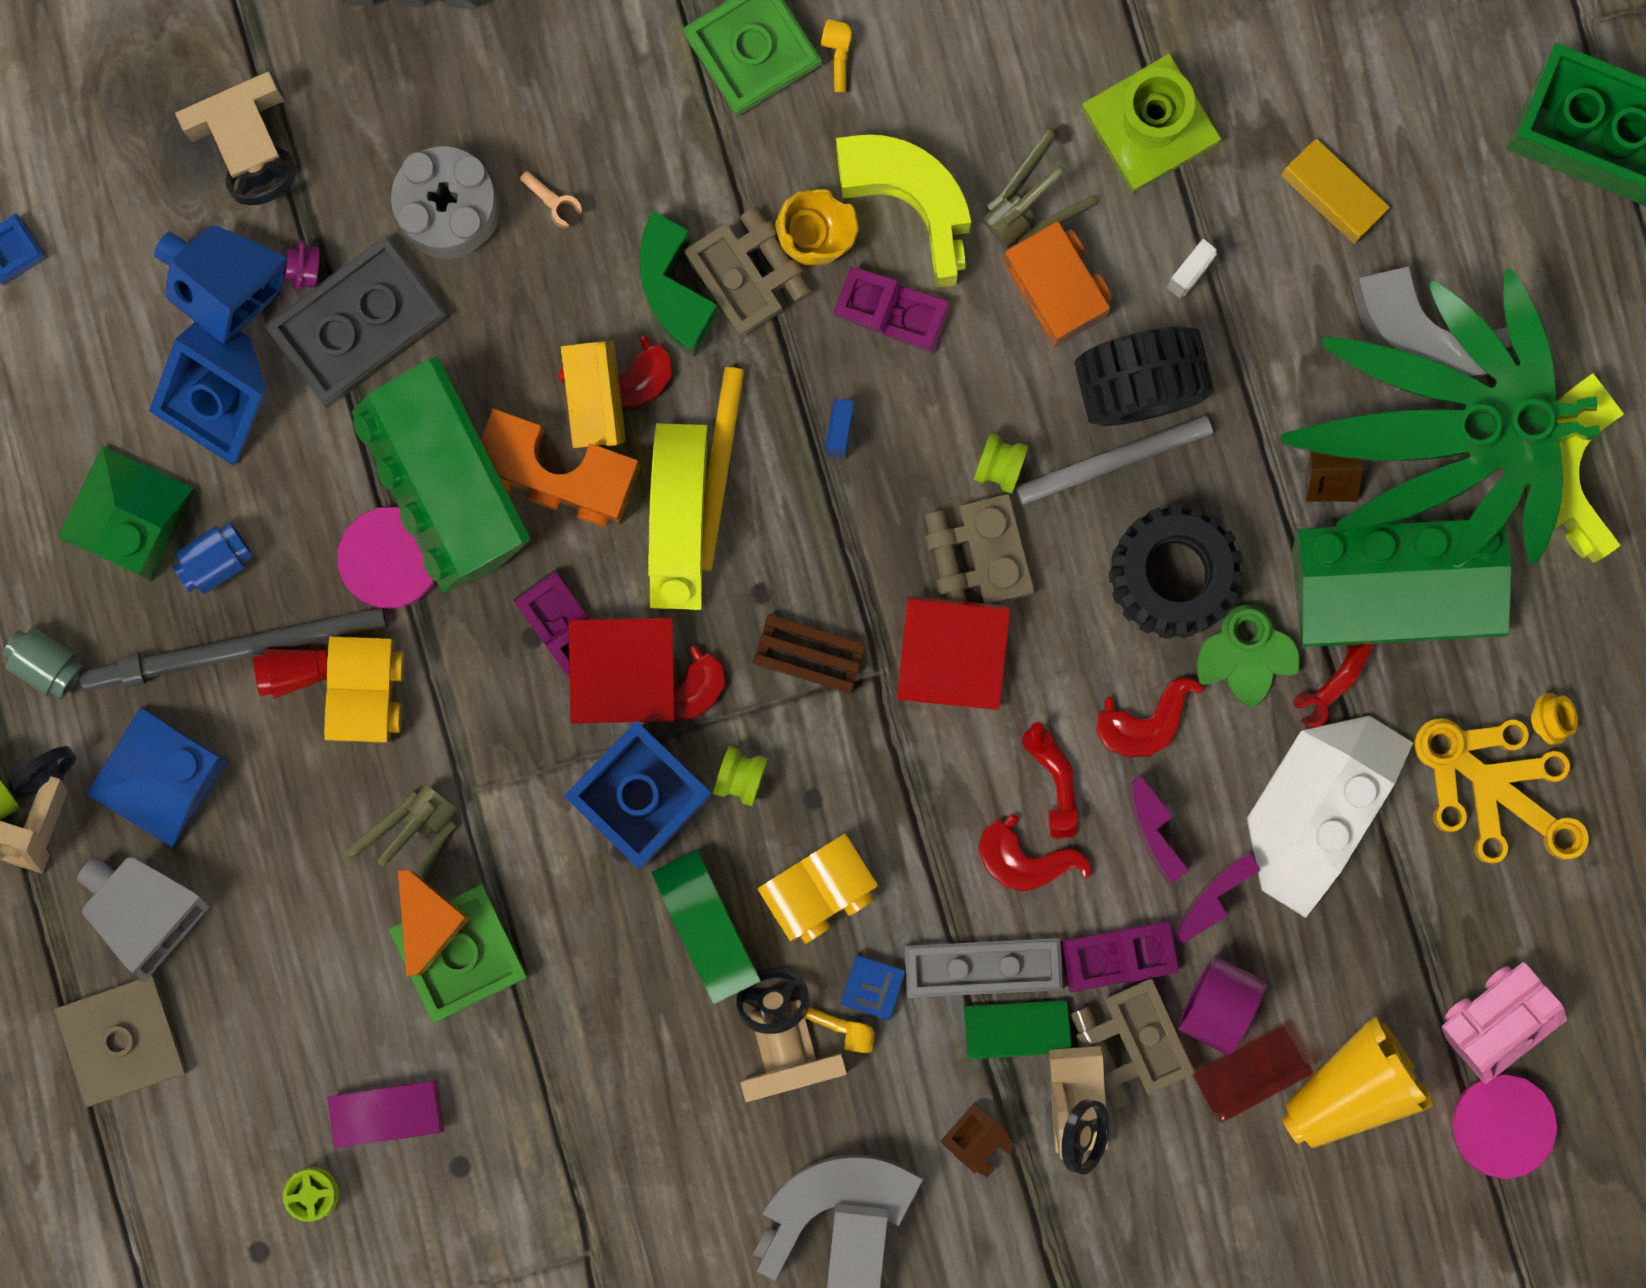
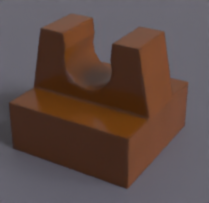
[1305,452,1364,502]
[940,1103,1015,1178]

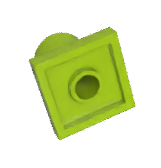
[1081,54,1221,194]

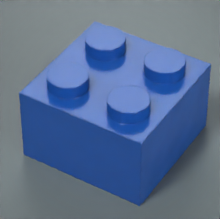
[564,721,714,870]

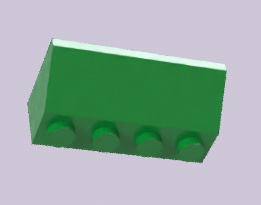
[1506,42,1646,206]
[351,356,531,594]
[1291,520,1511,648]

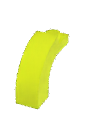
[836,135,971,288]
[1526,373,1624,563]
[648,423,707,610]

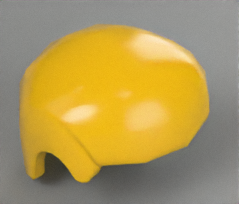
[775,189,859,265]

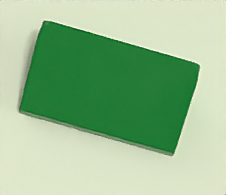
[963,1000,1072,1059]

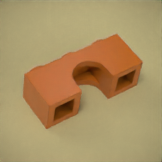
[481,409,641,528]

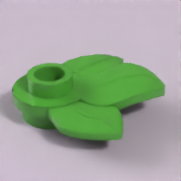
[1196,605,1299,708]

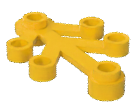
[1414,718,1589,864]

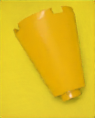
[1282,1016,1434,1148]

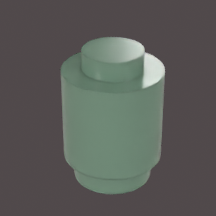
[2,627,84,699]

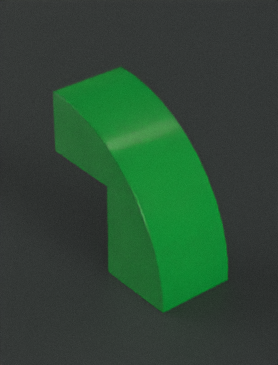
[639,211,718,357]
[651,850,760,1004]

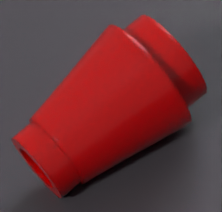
[252,649,327,700]

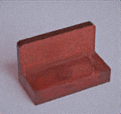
[1192,1025,1314,1123]

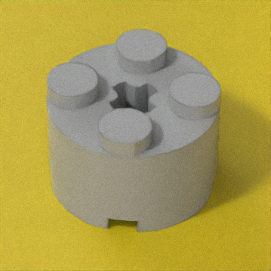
[391,146,500,260]

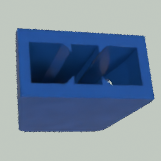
[154,226,287,344]

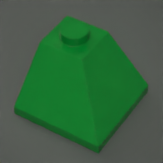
[58,446,196,581]

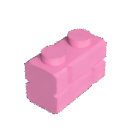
[1442,962,1567,1085]

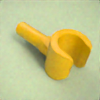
[821,19,852,93]
[805,1007,875,1053]

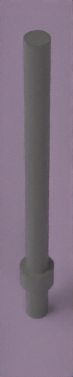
[79,608,387,692]

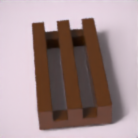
[753,614,866,694]

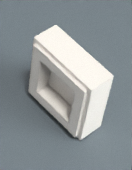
[1166,239,1217,298]

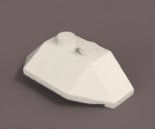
[1246,716,1413,918]

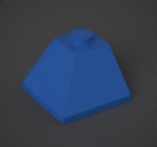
[149,322,267,466]
[86,707,229,848]

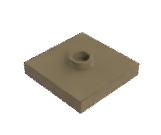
[54,975,188,1108]

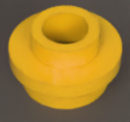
[1531,693,1578,745]

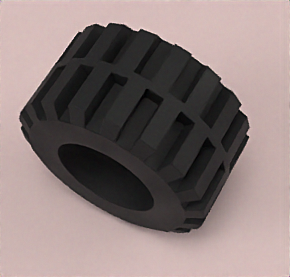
[1074,326,1214,426]
[1109,504,1244,639]

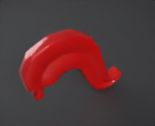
[558,335,673,409]
[674,645,726,721]
[1096,678,1203,758]
[978,814,1091,892]

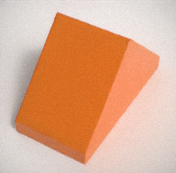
[398,870,470,976]

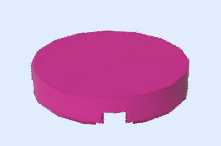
[338,507,435,609]
[1450,1074,1557,1179]

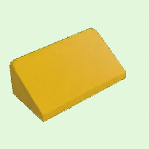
[1281,138,1390,245]

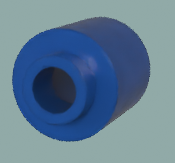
[173,522,253,595]

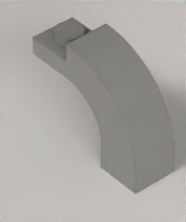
[1351,266,1518,382]
[753,1154,923,1281]

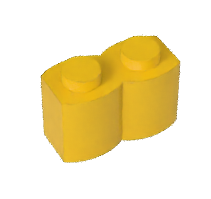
[324,636,404,743]
[757,833,878,944]

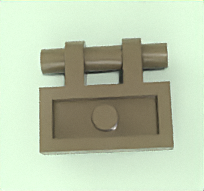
[684,207,812,338]
[924,493,1034,604]
[1070,978,1195,1110]

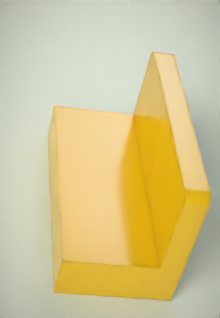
[561,340,626,448]

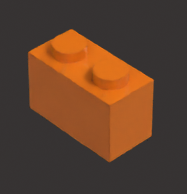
[1002,221,1112,348]

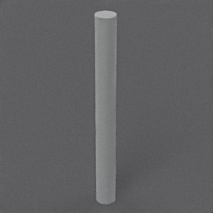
[1015,415,1213,505]

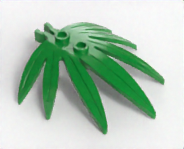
[1280,268,1600,567]

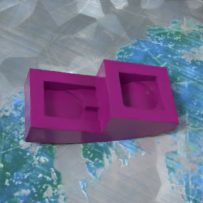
[833,266,952,353]
[512,570,589,678]
[1128,776,1189,884]
[1173,852,1261,943]
[1060,921,1179,992]
[327,1080,445,1148]

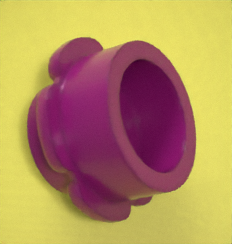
[284,240,319,290]

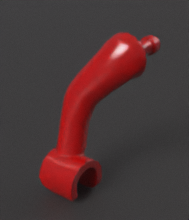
[1293,644,1375,728]
[1022,722,1078,839]

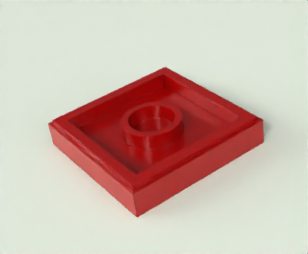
[897,596,1010,710]
[568,618,674,724]

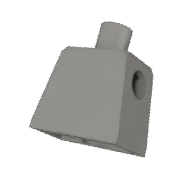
[77,856,210,982]

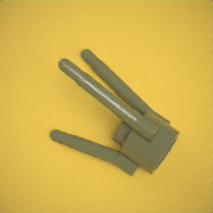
[982,129,1098,249]
[346,784,457,914]

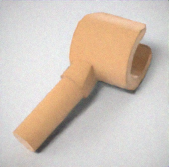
[520,171,582,228]

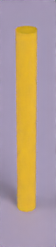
[702,367,744,571]

